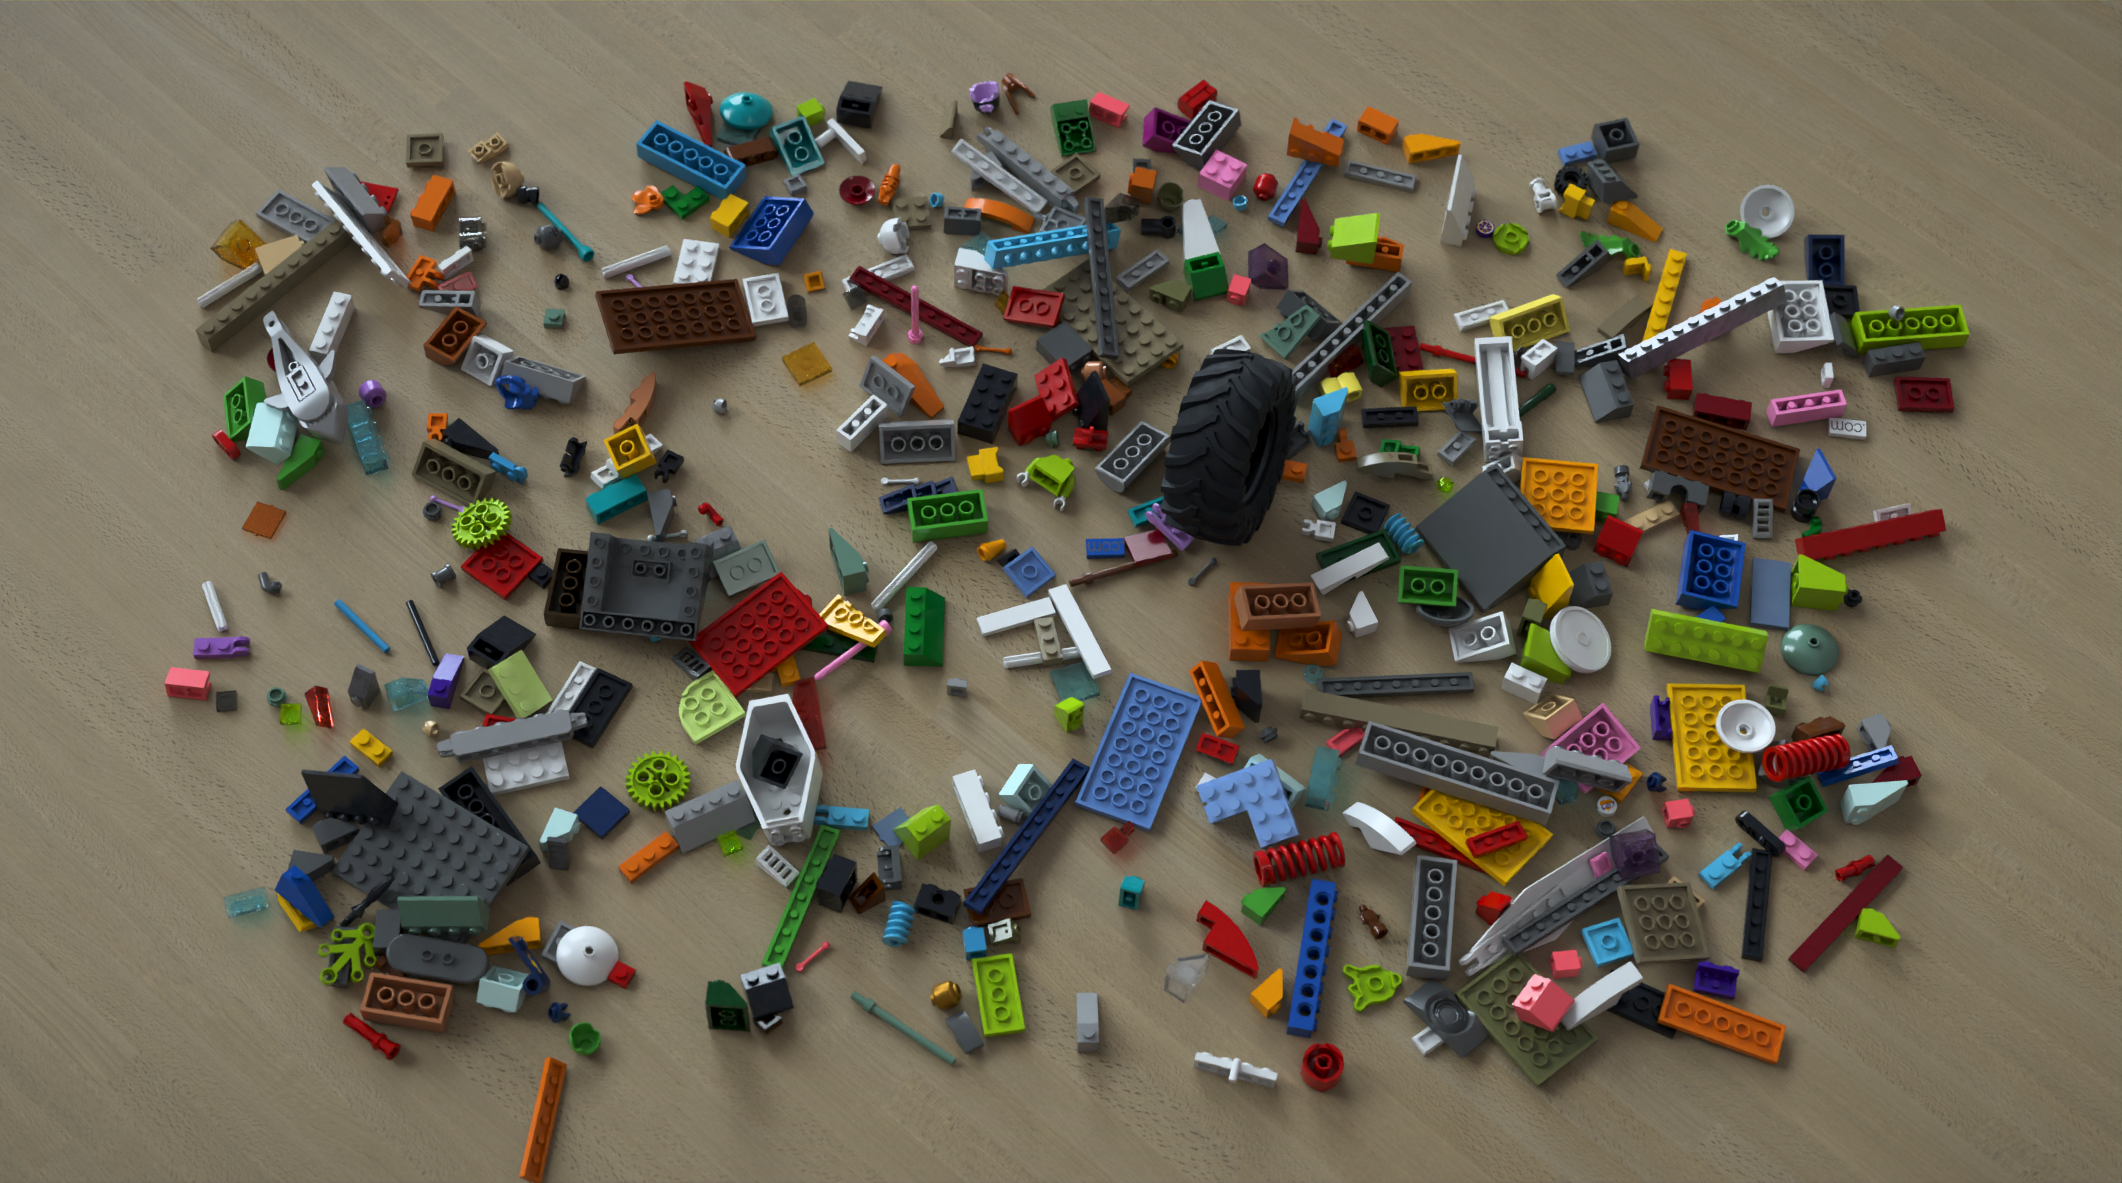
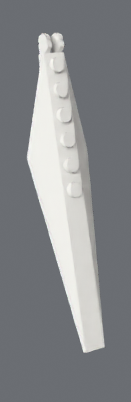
[1459,816,1654,976]

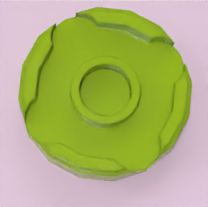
[1493,223,1529,255]

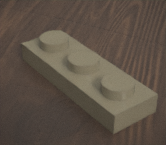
[1034,617,1063,665]

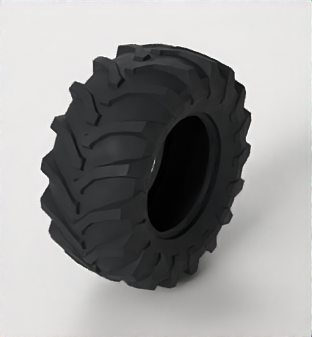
[1161,349,1298,546]

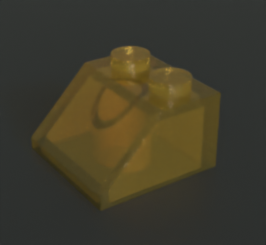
[210,219,266,270]

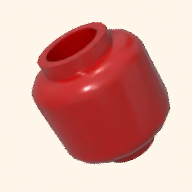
[1253,173,1278,201]

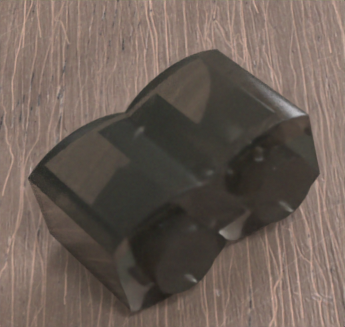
[459,216,487,254]

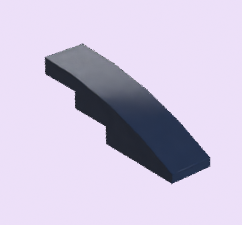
[879,477,958,515]

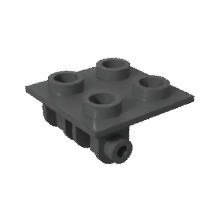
[1442,399,1482,432]

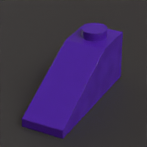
[428,653,465,709]

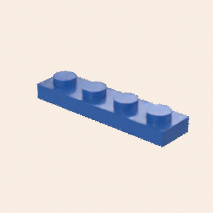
[1817,745,1899,787]
[285,756,360,825]

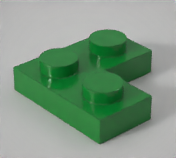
[660,185,710,220]

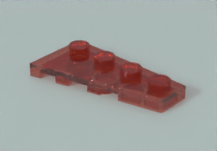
[792,677,827,751]

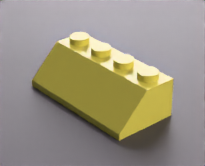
[1489,294,1570,352]

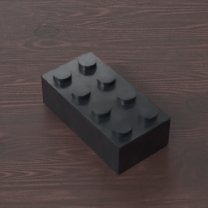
[957,363,1018,444]

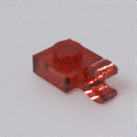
[1100,821,1135,854]

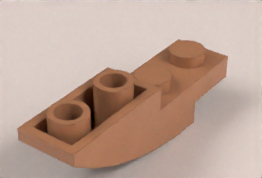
[613,372,657,434]

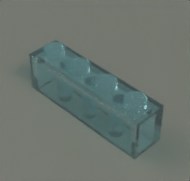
[346,400,389,475]

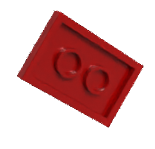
[1003,286,1065,329]
[1034,357,1079,422]

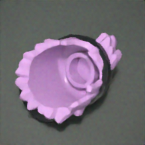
[969,81,1000,114]

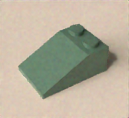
[828,528,869,596]

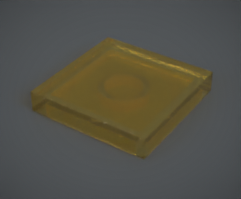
[782,342,832,386]

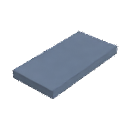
[1749,558,1791,631]

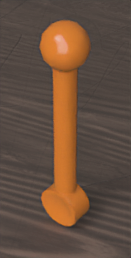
[974,344,1012,355]

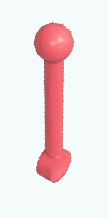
[795,942,830,972]

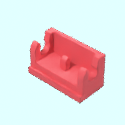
[1089,91,1130,128]
[165,667,211,700]

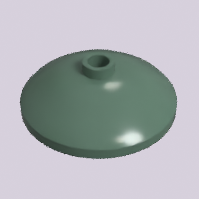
[1781,624,1839,676]

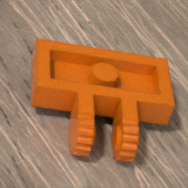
[407,255,445,292]

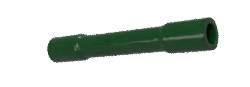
[1519,382,1557,418]

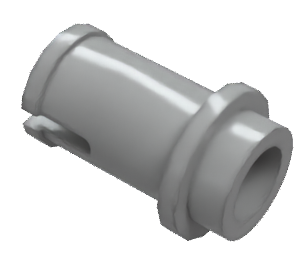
[997,804,1024,824]

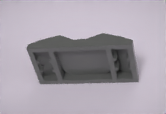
[1403,979,1490,1059]

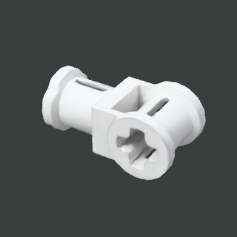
[1529,178,1557,213]

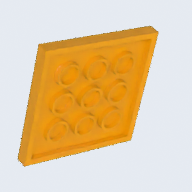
[1520,457,1598,534]

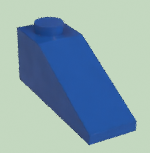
[275,865,334,928]

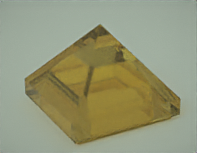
[994,290,1009,315]

